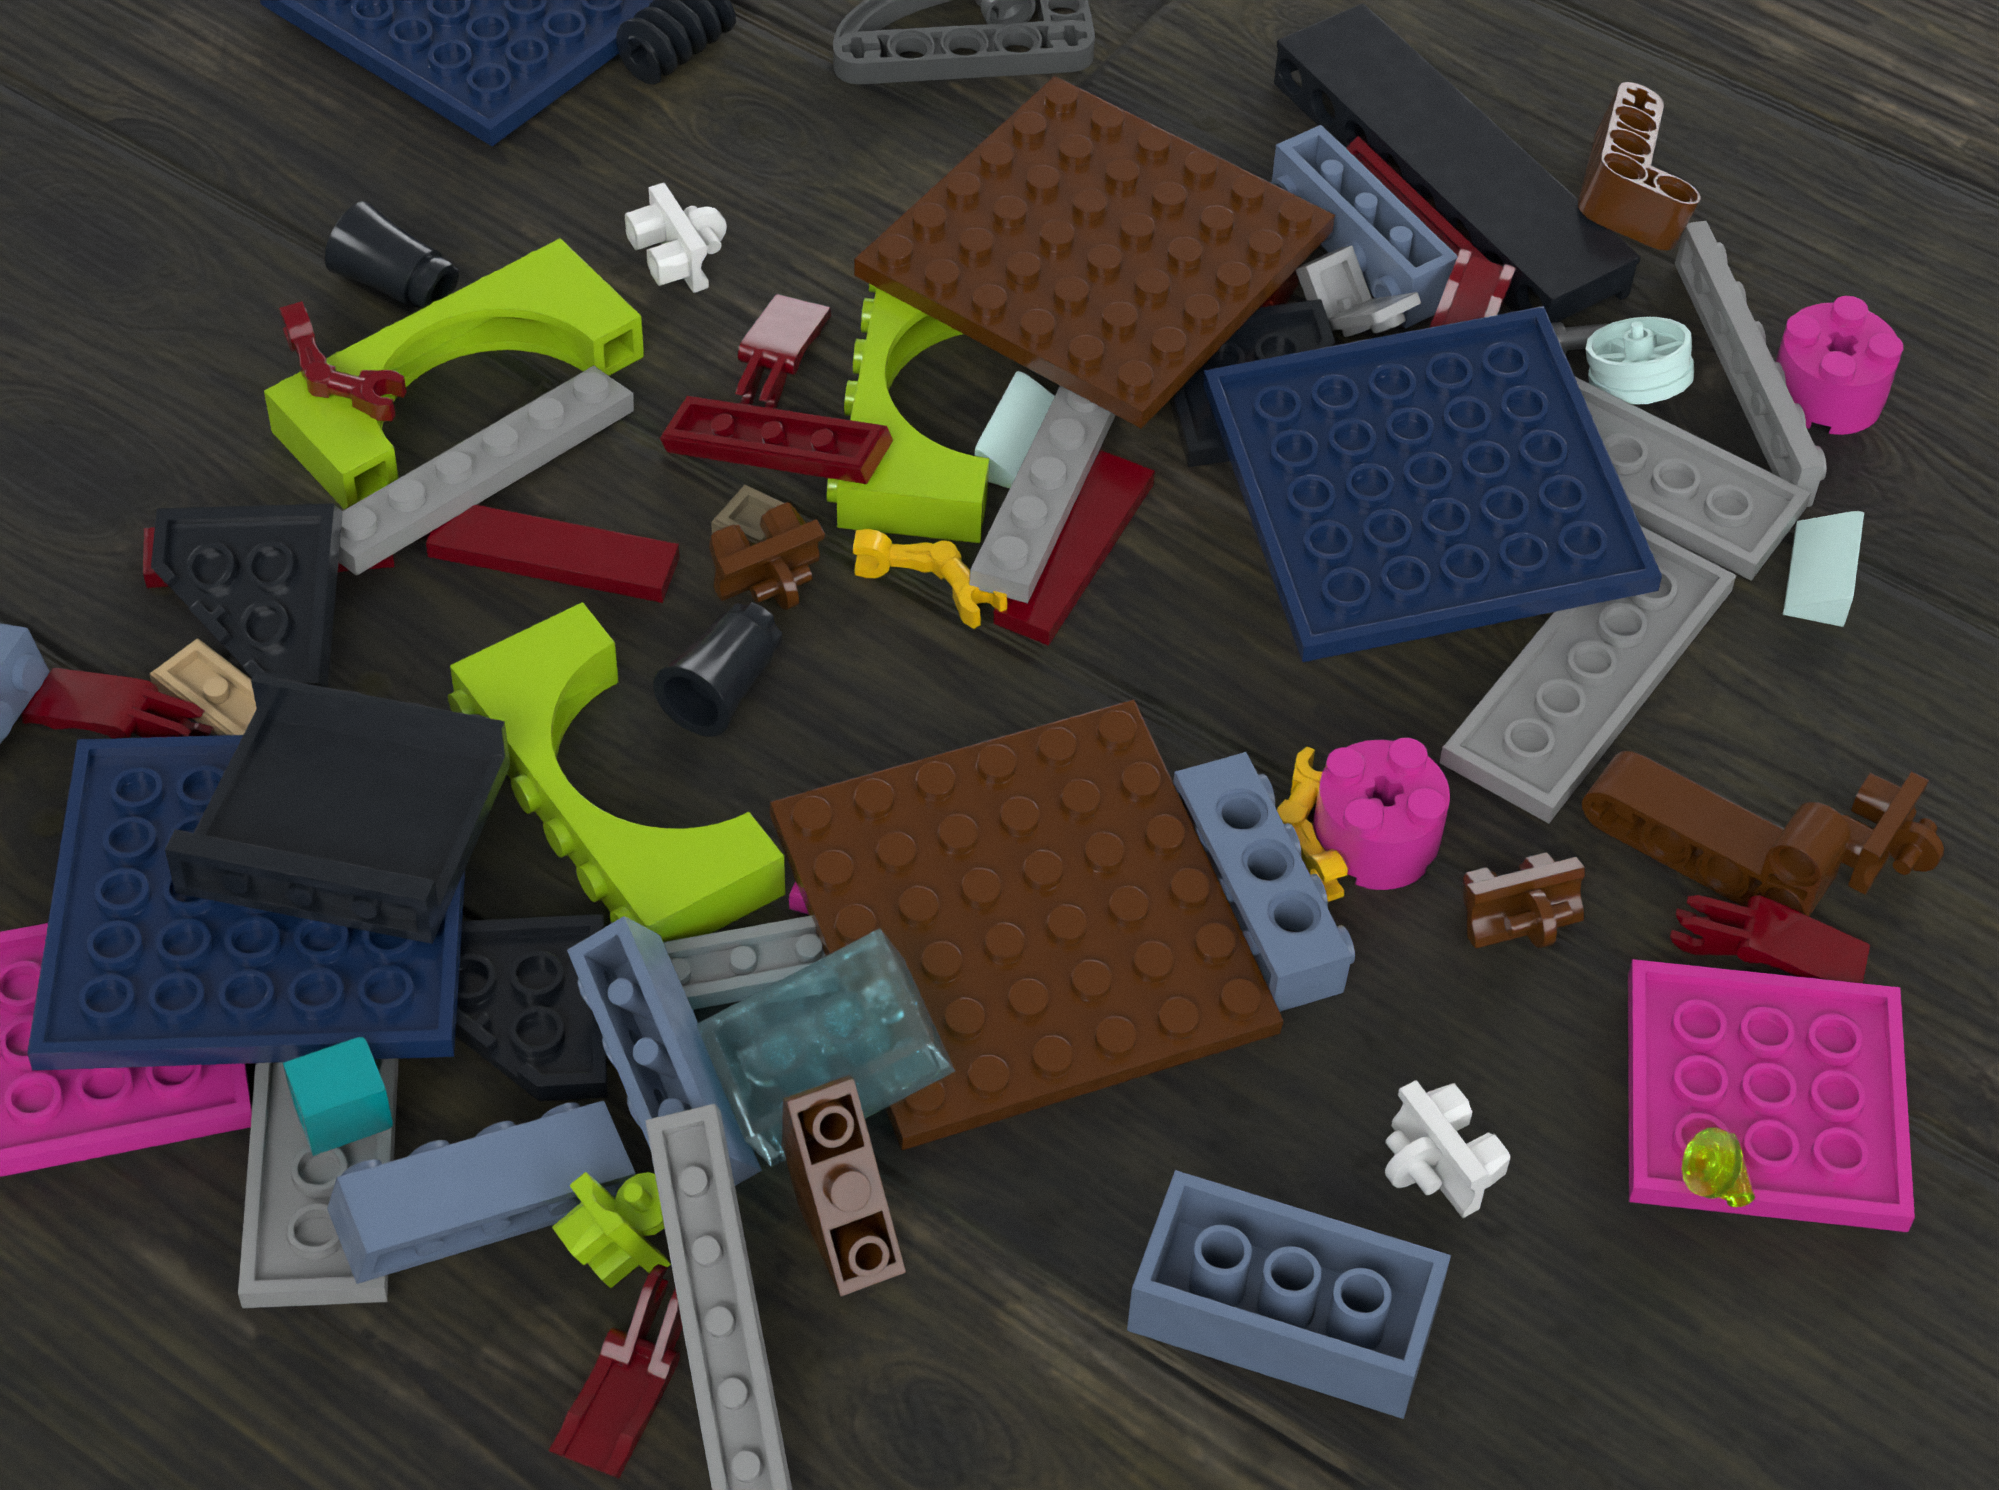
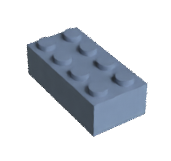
[1127,1170,1451,1419]

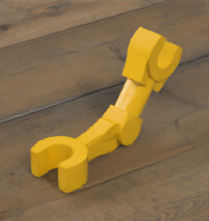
[853,529,1007,629]
[1277,747,1348,902]

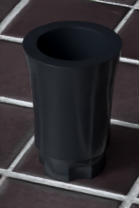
[325,201,459,309]
[653,602,782,737]

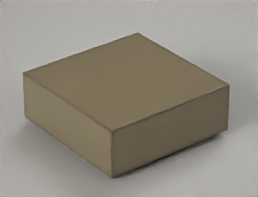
[711,485,784,546]

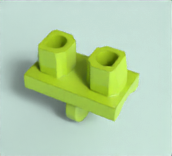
[552,1172,671,1288]

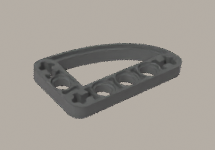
[833,0,1095,85]

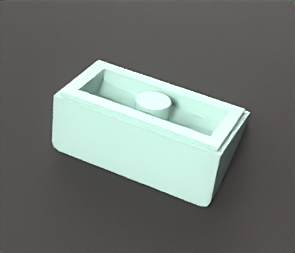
[975,371,1055,488]
[1783,511,1864,627]

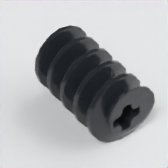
[616,0,736,85]

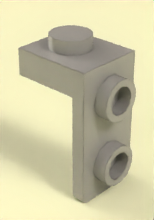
[1296,245,1421,337]

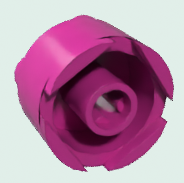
[1776,296,1903,435]
[1313,738,1450,890]

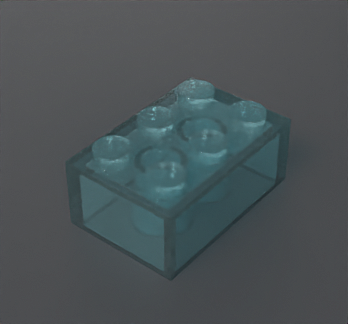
[696,928,955,1167]

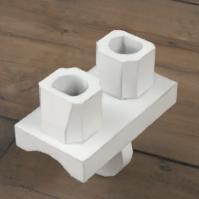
[625,183,727,293]
[1385,1080,1510,1218]

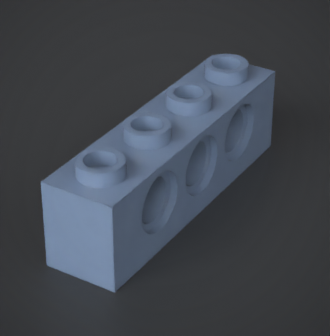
[1173,752,1355,1012]

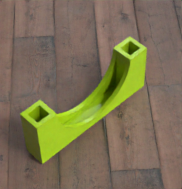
[264,238,644,510]
[827,284,989,543]
[448,602,785,942]

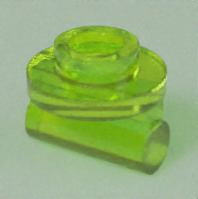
[1682,1127,1755,1207]

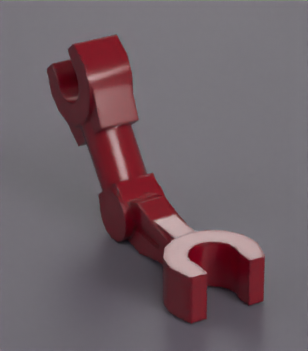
[279,301,407,421]

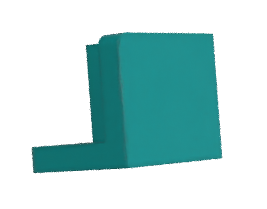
[283,1037,393,1156]

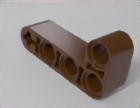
[1578,82,1701,251]
[1582,751,1851,916]

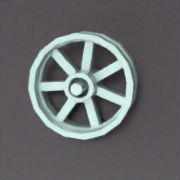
[1586,317,1694,404]

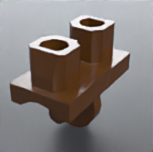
[709,502,825,610]
[1842,771,1944,895]
[1463,852,1585,949]

